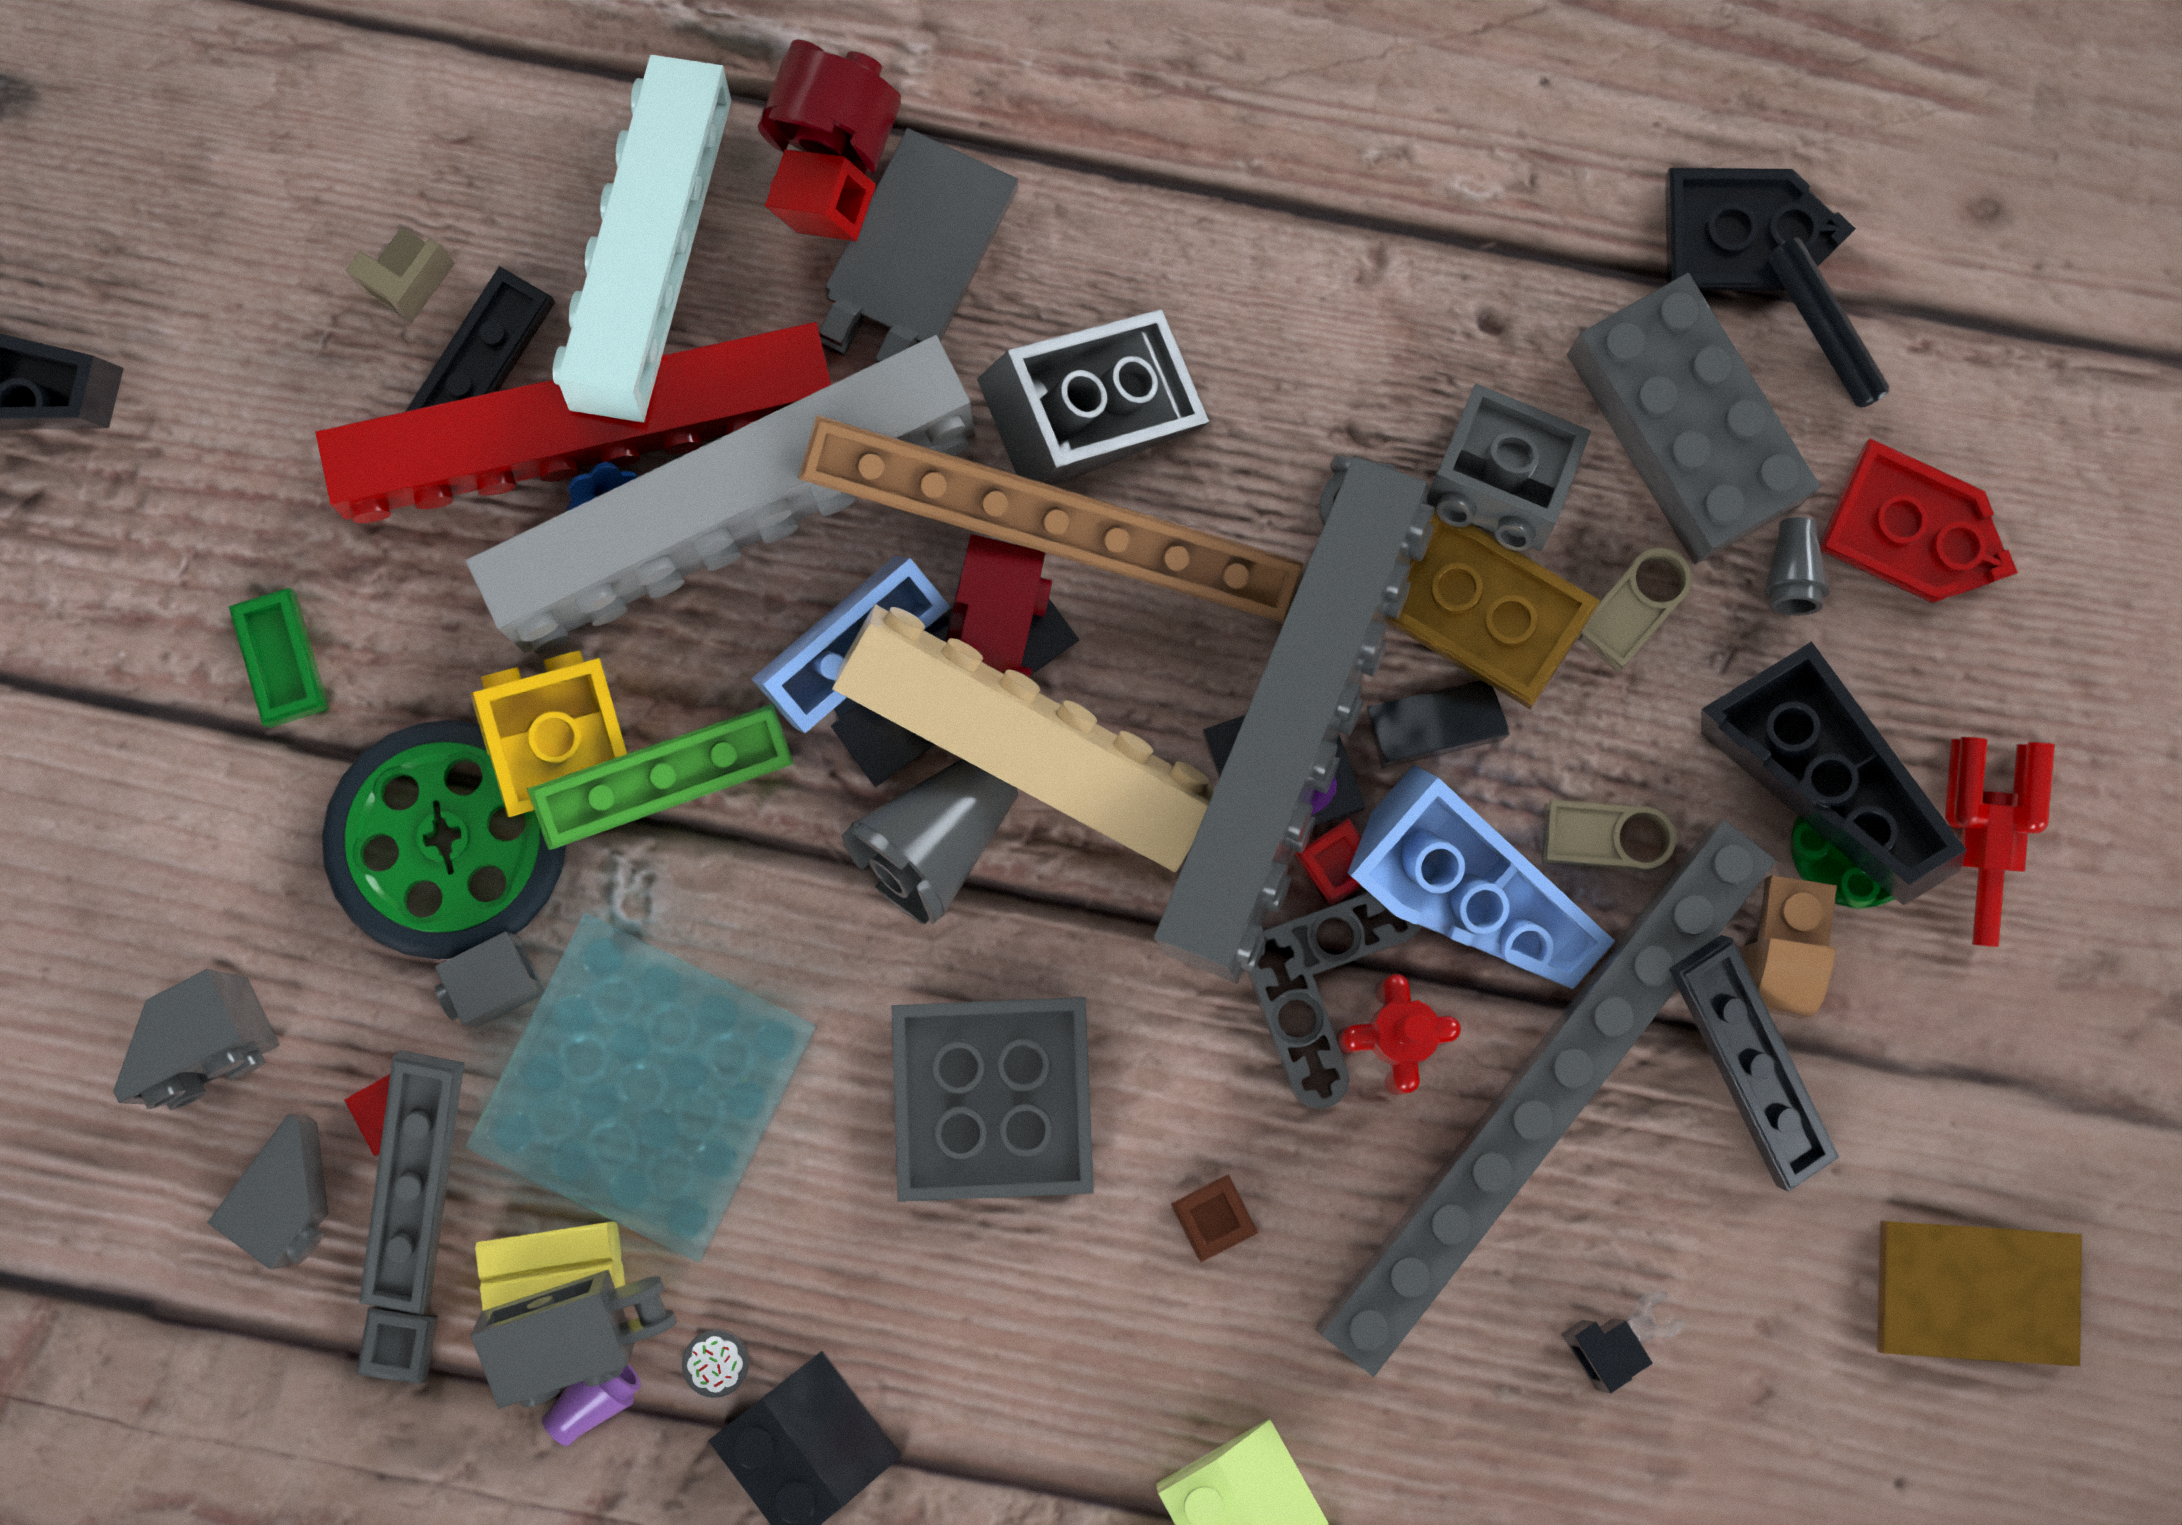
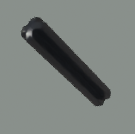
[1767,237,1889,408]

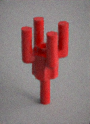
[1945,737,2055,947]
[1336,974,1461,1095]

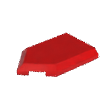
[1819,438,2018,604]

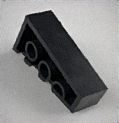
[0,333,124,430]
[1701,641,1967,905]

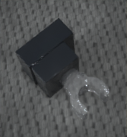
[1561,1291,1685,1394]

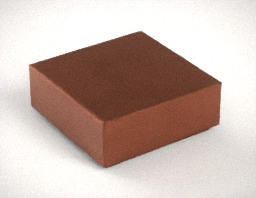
[1170,1174,1258,1263]

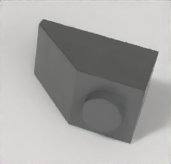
[207,1114,328,1270]

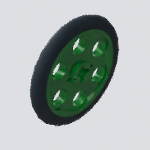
[322,720,567,960]

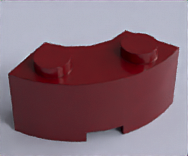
[945,534,1052,678]

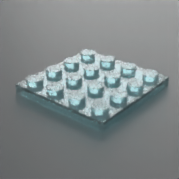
[465,913,818,1263]

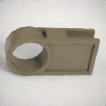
[1578,547,1692,672]
[1542,800,1677,872]

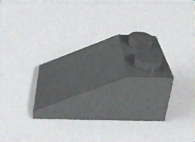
[977,309,1209,485]

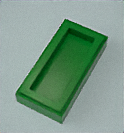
[228,587,329,728]

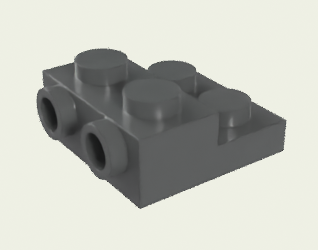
[1427,383,1591,551]

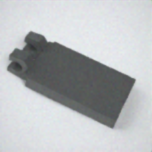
[819,128,1018,363]

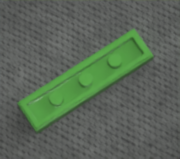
[526,704,794,850]

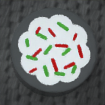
[682,1329,750,1398]

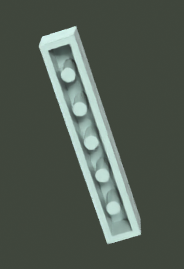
[553,55,731,423]

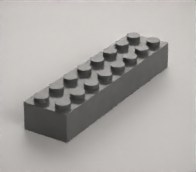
[1154,455,1435,984]

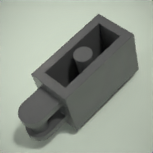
[470,1270,677,1409]

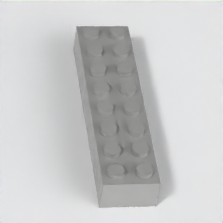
[465,335,976,654]

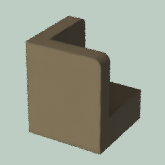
[345,229,455,323]

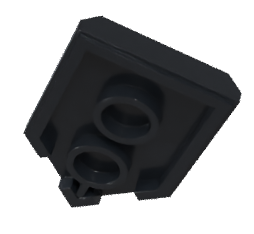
[1665,168,1856,291]

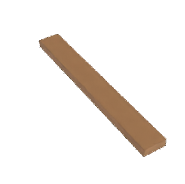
[797,414,1304,623]

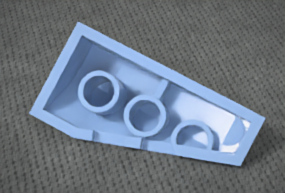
[1348,765,1615,989]

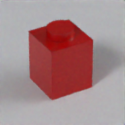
[765,149,876,242]

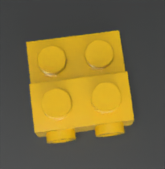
[470,650,627,817]

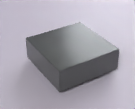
[356,1307,438,1384]

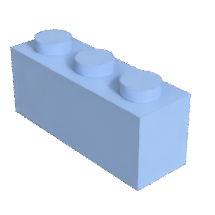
[751,556,950,733]

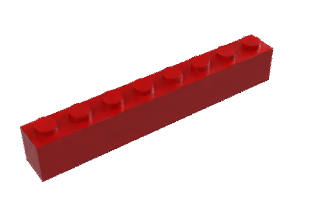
[315,322,831,523]

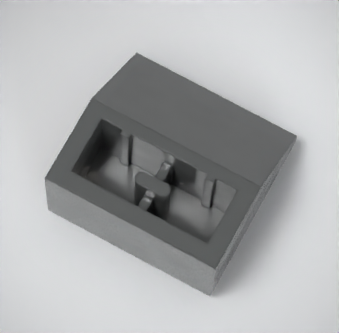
[113,969,280,1110]

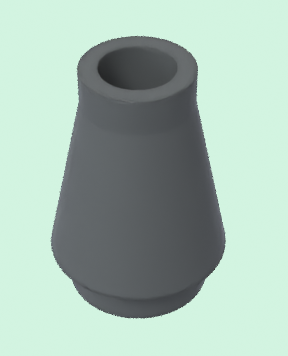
[1764,517,1829,616]

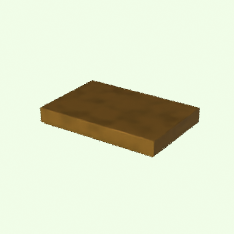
[1386,508,1600,710]
[1877,1220,2082,1366]

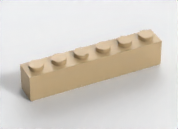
[832,604,1213,873]

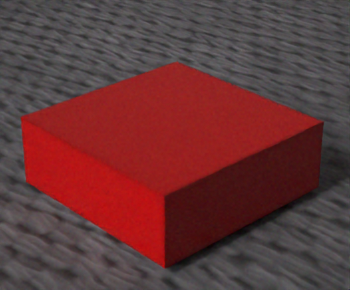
[1294,819,1362,907]

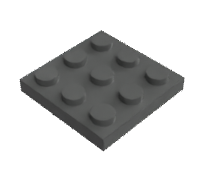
[891,997,1094,1202]

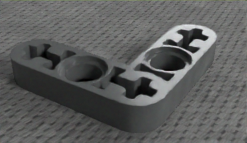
[1247,893,1422,1109]

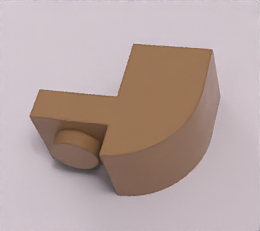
[1743,875,1837,1018]

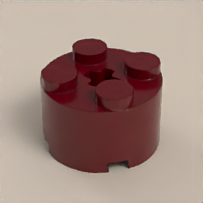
[758,39,901,174]

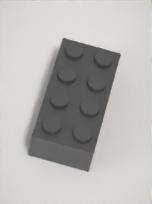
[1567,272,1821,565]

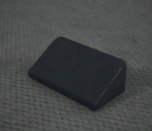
[1366,680,1510,769]

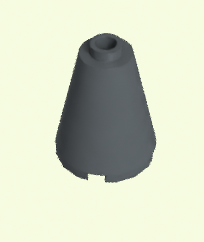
[842,758,1018,925]

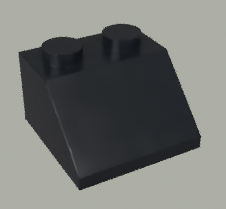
[708,1350,902,1525]

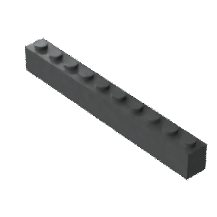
[1315,820,1777,1377]

